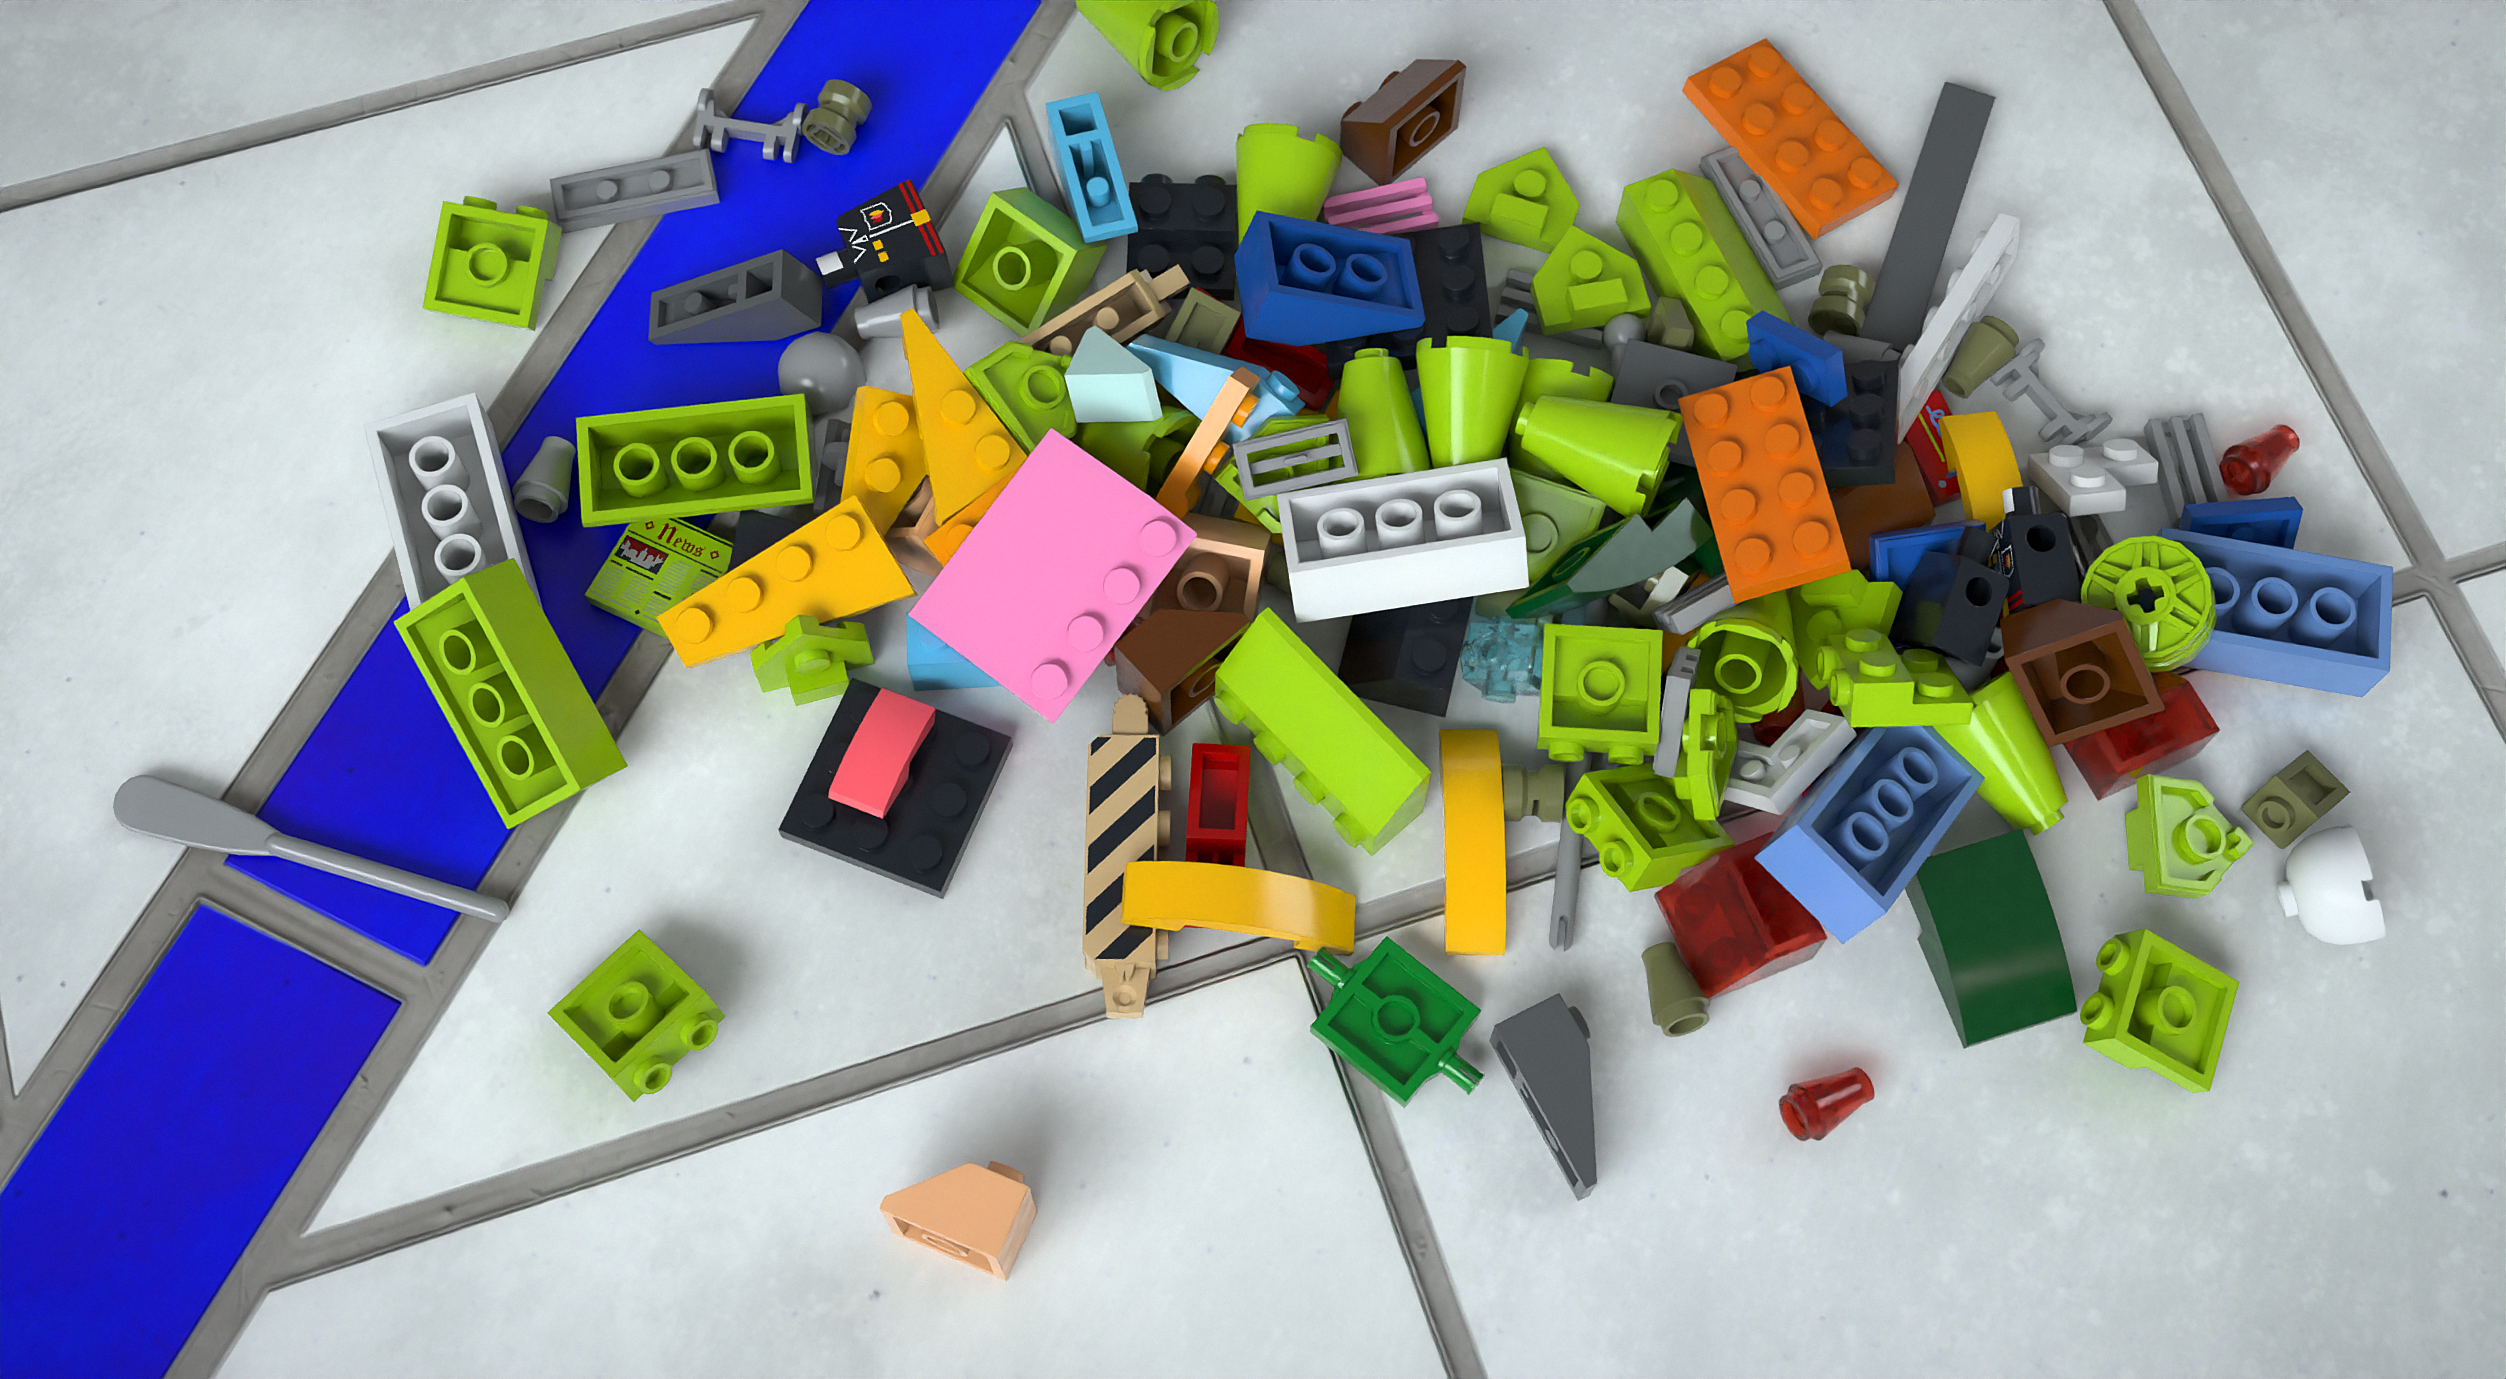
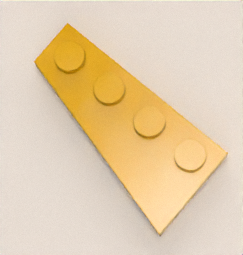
[656,494,918,669]

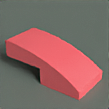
[829,688,936,819]

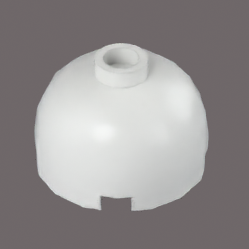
[2276,824,2385,945]

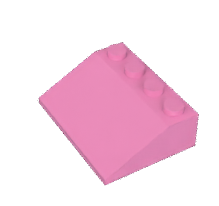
[908,428,1198,723]

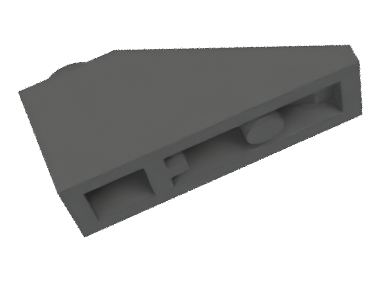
[648,249,823,345]
[1489,993,1597,1201]

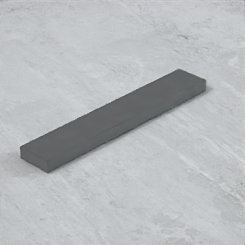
[1858,81,1996,353]

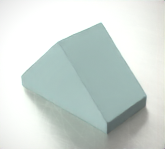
[1064,326,1163,423]

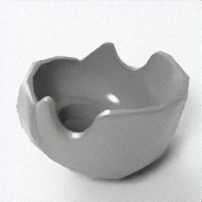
[778,331,867,415]

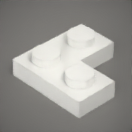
[2028,439,2158,517]
[1724,709,1857,815]

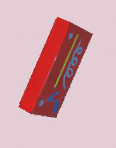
[1901,390,1962,508]

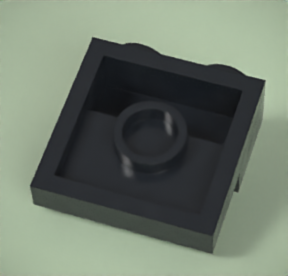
[1126,173,1237,301]

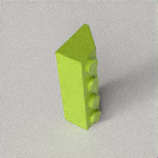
[1615,168,1796,372]
[576,393,817,528]
[394,558,628,830]
[1214,607,1431,856]

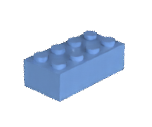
[2137,527,2393,697]
[1754,726,1985,944]

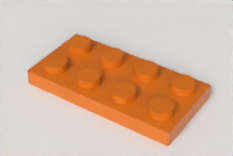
[1682,38,1899,240]
[1678,366,1851,604]

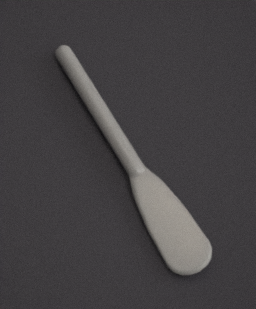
[113,775,509,923]

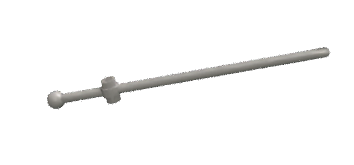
[1549,314,1647,951]

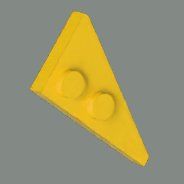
[900,308,1027,527]
[840,385,926,538]

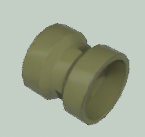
[802,79,872,155]
[1808,265,1876,337]
[1501,763,1564,823]

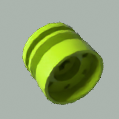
[2081,535,2217,672]

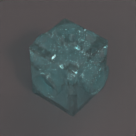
[1460,616,1543,703]

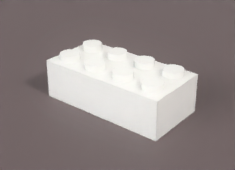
[363,392,543,611]
[1276,458,1529,624]

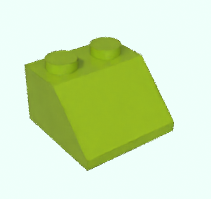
[952,187,1108,338]

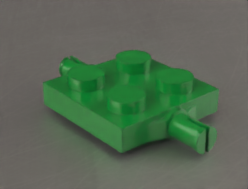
[1307,936,1485,1108]

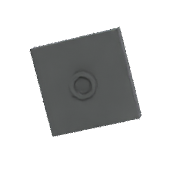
[1610,338,1738,468]

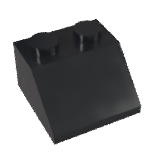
[1337,596,1474,718]

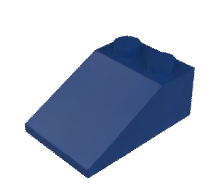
[1234,211,1426,346]

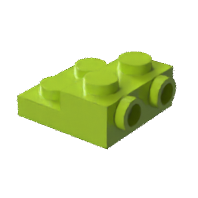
[422,196,562,331]
[1536,623,1663,766]
[1816,628,1973,728]
[1564,762,1735,892]
[2080,928,2239,1093]
[547,929,726,1102]

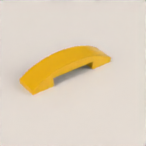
[1938,411,2023,629]
[1438,729,1506,955]
[1120,861,1356,956]

